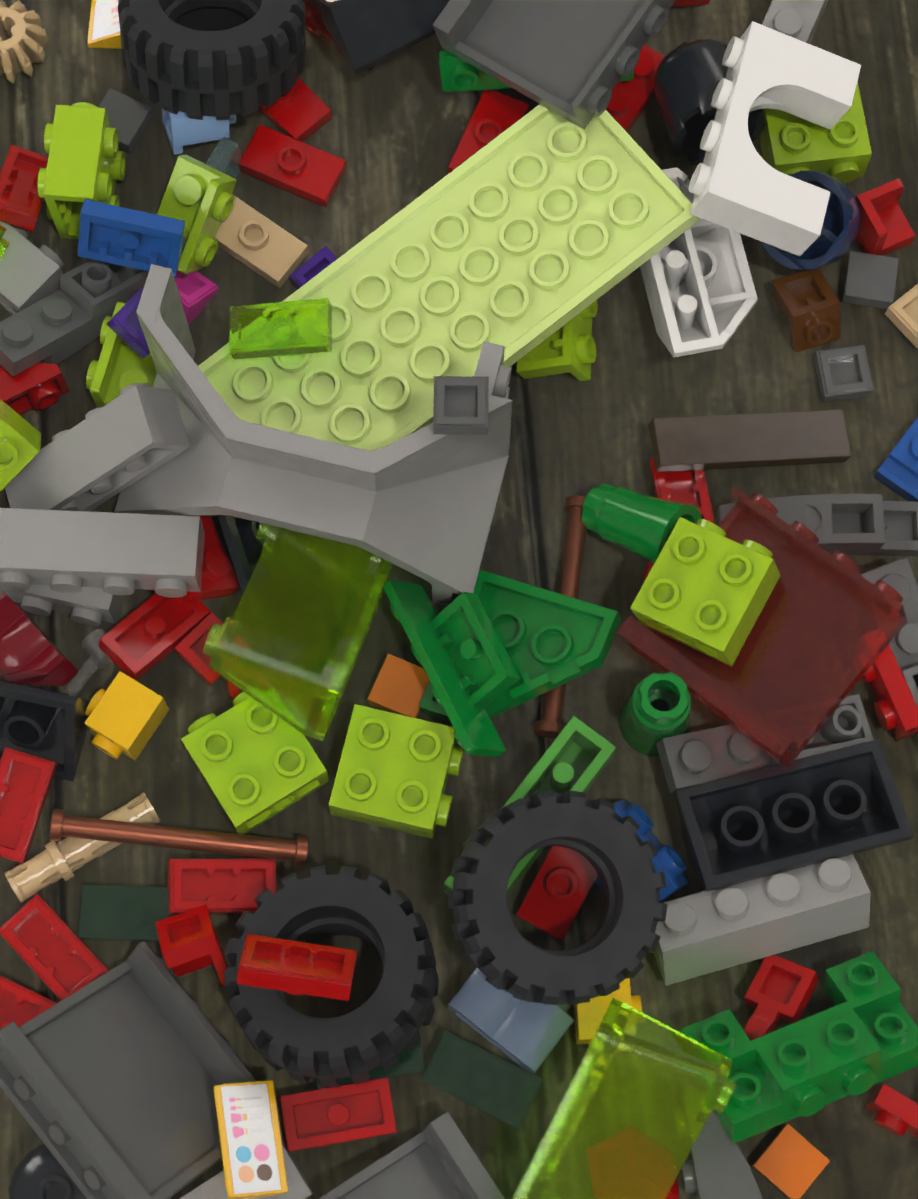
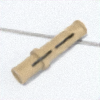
[4,792,161,903]

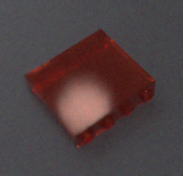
[617,487,907,768]

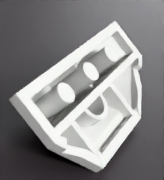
[640,167,758,358]

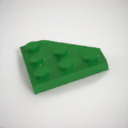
[419,569,622,722]

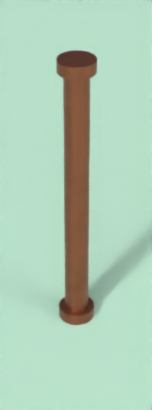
[534,496,587,738]
[50,809,308,868]

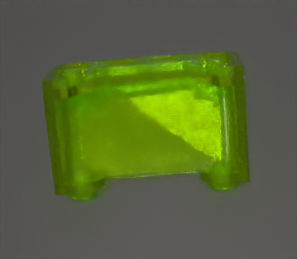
[203,523,393,742]
[512,998,736,1199]

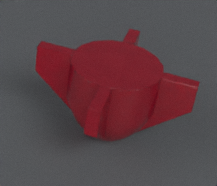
[0,592,79,686]

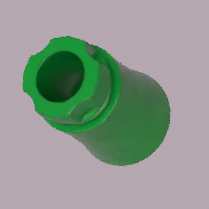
[581,483,702,564]
[618,672,691,756]

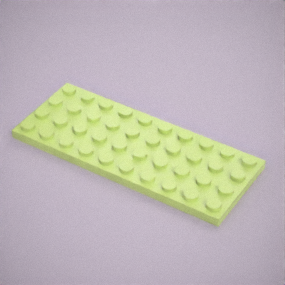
[198,104,700,450]

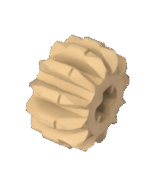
[0,0,48,84]

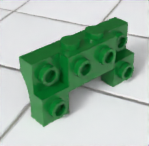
[681,951,918,1144]

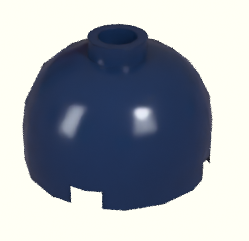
[762,171,860,270]

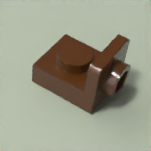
[772,269,841,352]

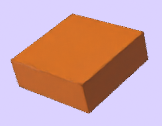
[367,653,430,718]
[751,1124,830,1199]

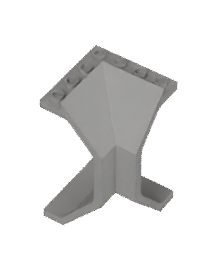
[114,264,513,606]

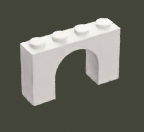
[689,21,861,256]

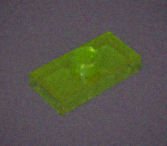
[229,298,332,360]

